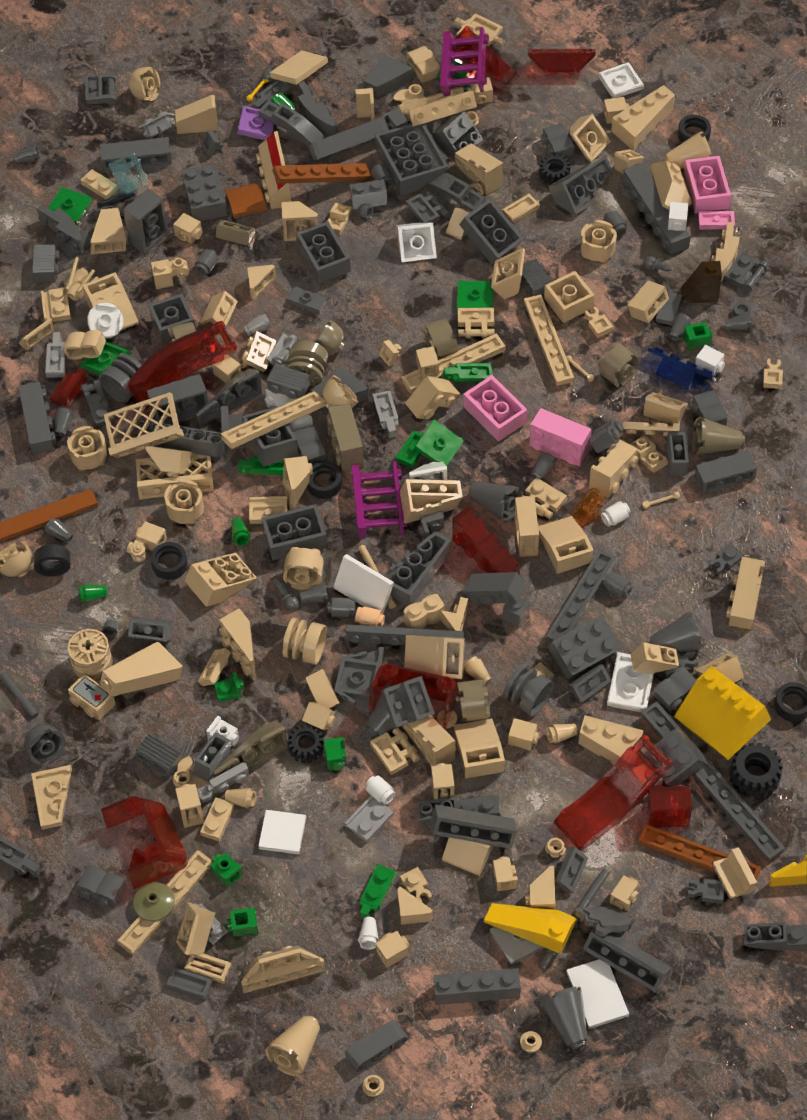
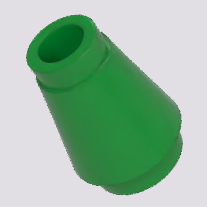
[231,518,251,546]
[78,584,108,603]

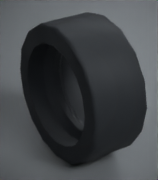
[678,115,711,143]
[307,462,342,499]
[150,542,188,580]
[34,545,70,577]
[774,682,807,722]

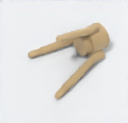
[65,257,98,301]

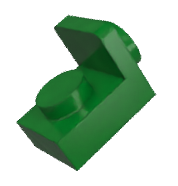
[214,672,244,703]

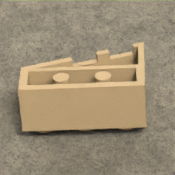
[455,144,504,196]
[589,439,639,499]
[400,479,463,524]
[726,557,765,630]
[402,715,456,766]
[579,716,643,776]

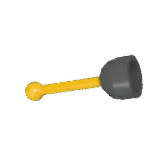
[246,68,274,102]

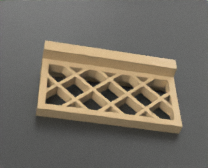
[104,392,184,458]
[136,453,214,500]

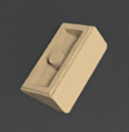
[19,318,54,350]

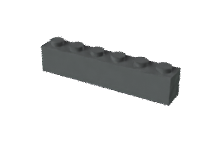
[622,163,691,255]

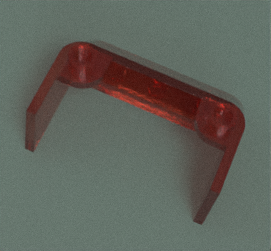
[369,663,458,728]
[101,796,188,889]

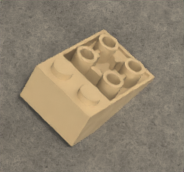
[82,272,139,330]
[538,516,594,574]
[185,552,257,607]
[219,608,256,681]
[404,635,465,679]
[453,718,505,779]

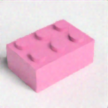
[684,156,731,213]
[463,375,528,442]
[530,408,591,467]

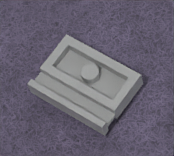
[345,796,394,843]

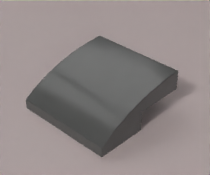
[381,676,435,728]

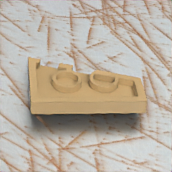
[622,422,680,437]
[31,765,72,830]

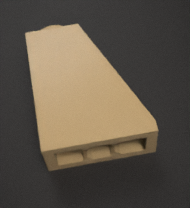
[172,95,218,134]
[90,208,126,255]

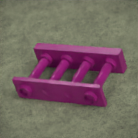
[440,27,489,96]
[351,461,407,538]

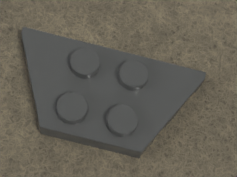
[334,647,384,716]

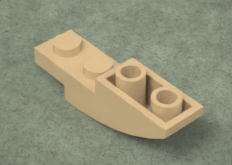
[712,222,740,282]

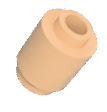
[355,606,385,626]

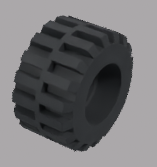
[730,743,783,799]

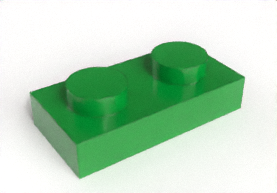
[395,430,423,468]

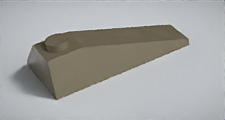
[213,720,288,778]

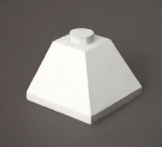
[396,222,437,262]
[409,462,447,480]

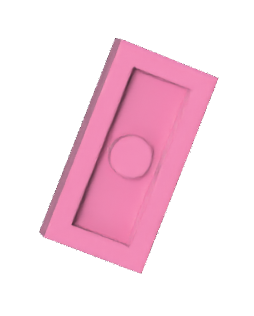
[698,211,735,229]

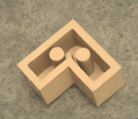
[405,376,461,420]

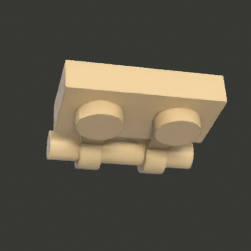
[458,308,494,338]
[523,478,567,519]
[370,728,420,775]

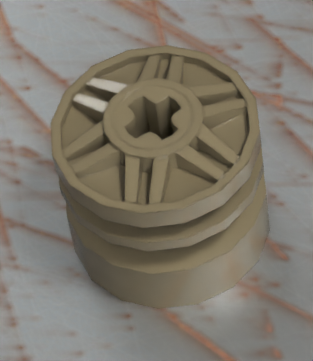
[286,340,328,389]

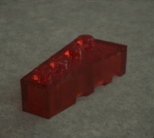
[454,26,517,86]
[452,505,520,575]

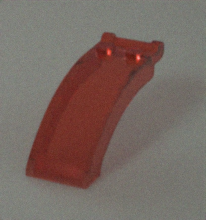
[128,321,237,408]
[553,734,674,851]

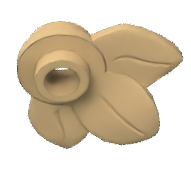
[393,84,425,104]
[173,756,209,789]

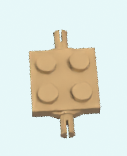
[454,13,505,49]

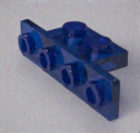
[647,347,716,390]

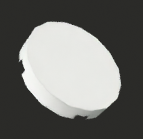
[87,303,124,339]

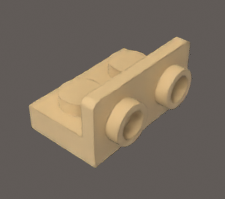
[240,331,276,372]

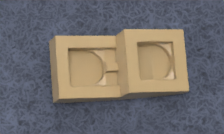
[327,203,352,236]

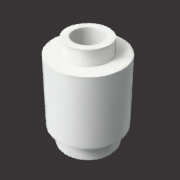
[601,501,630,527]
[366,775,396,805]

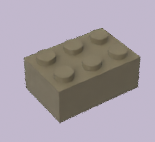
[326,403,364,473]

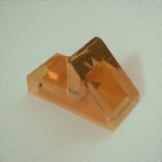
[570,488,607,528]

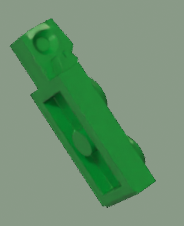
[441,363,493,382]
[238,456,284,476]
[359,864,396,919]

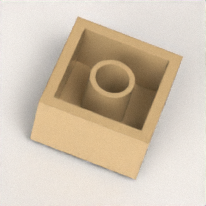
[544,271,595,323]

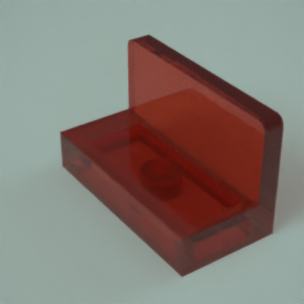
[50,368,87,408]

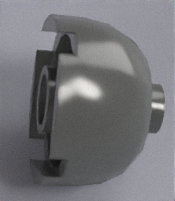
[24,724,65,765]

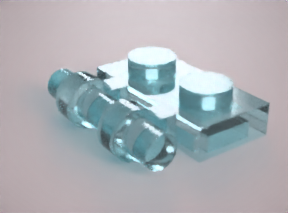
[108,153,150,196]

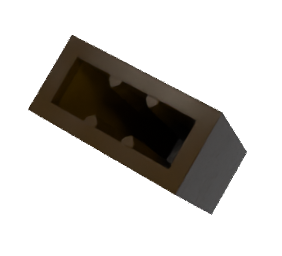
[681,261,722,303]

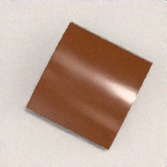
[225,183,267,218]

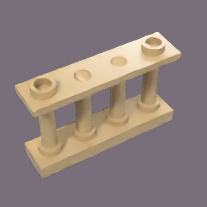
[398,86,477,127]

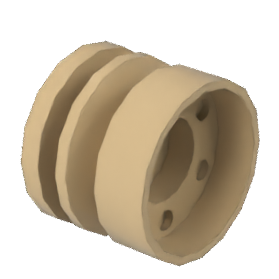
[283,617,327,665]
[68,629,113,681]

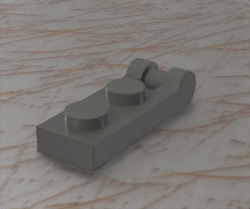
[81,380,114,428]

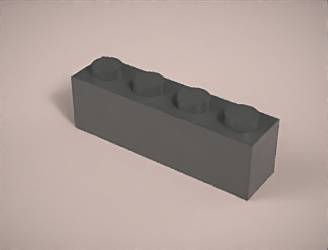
[100,137,172,172]
[18,382,56,455]
[430,805,517,849]
[583,928,672,993]
[434,968,521,1005]

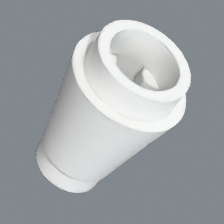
[358,917,379,950]

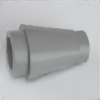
[243,313,271,336]

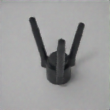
[97,191,135,217]

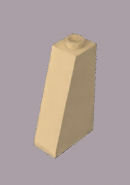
[100,642,183,696]

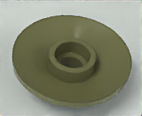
[133,882,175,921]

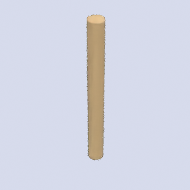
[358,545,396,609]

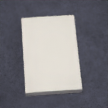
[333,555,394,613]
[607,652,654,712]
[566,959,629,1029]

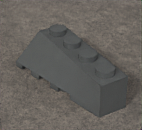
[381,531,451,606]

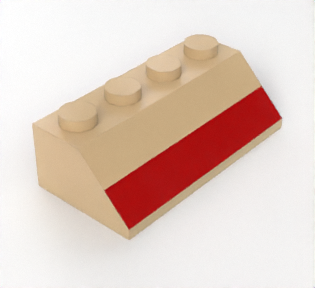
[256,131,291,209]

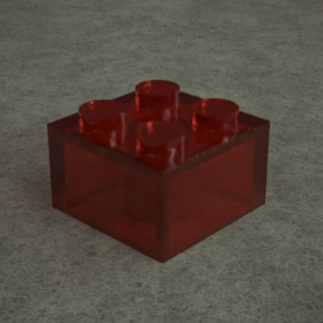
[646,785,692,828]

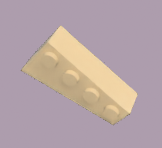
[611,85,675,151]

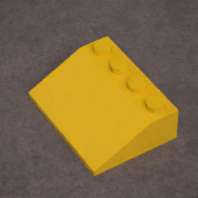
[674,666,771,760]

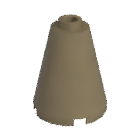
[691,417,745,455]

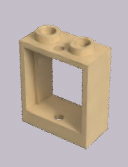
[515,496,539,557]

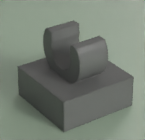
[201,131,224,155]

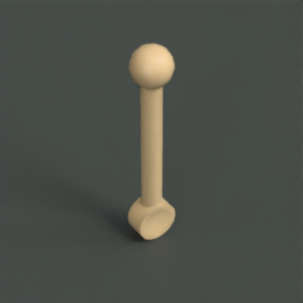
[566,355,594,382]
[642,492,680,509]

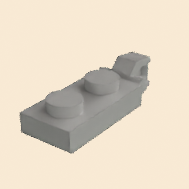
[45,332,66,378]
[372,391,399,438]
[197,762,249,803]

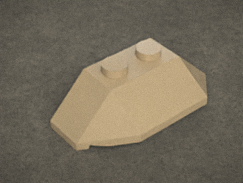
[650,161,693,210]
[241,946,325,993]

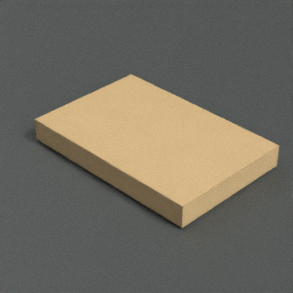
[270,50,328,85]

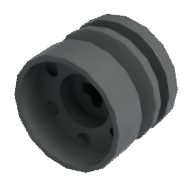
[99,353,148,403]
[503,663,554,717]

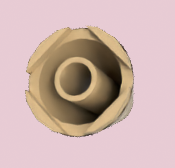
[664,131,712,169]
[265,1016,320,1076]

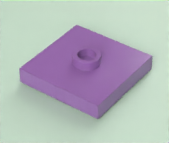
[237,106,274,140]

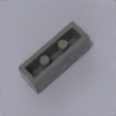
[694,451,757,493]
[463,572,526,604]

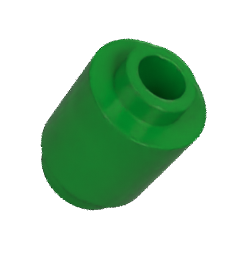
[271,93,296,110]

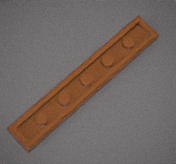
[0,489,98,542]
[637,824,761,881]

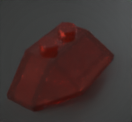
[528,49,596,75]

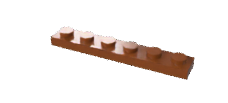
[272,163,372,184]

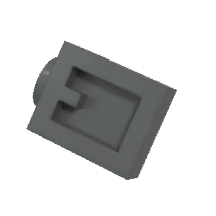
[418,512,444,540]

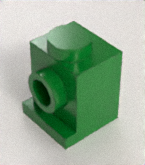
[683,322,713,351]
[324,737,347,771]
[210,852,243,888]
[227,907,259,937]

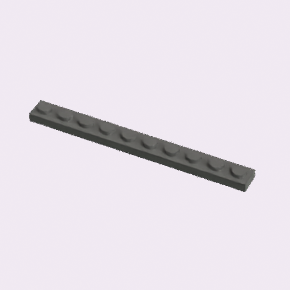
[641,702,785,863]

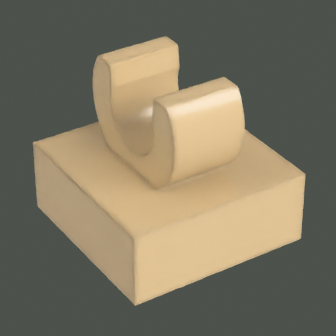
[379,340,402,366]

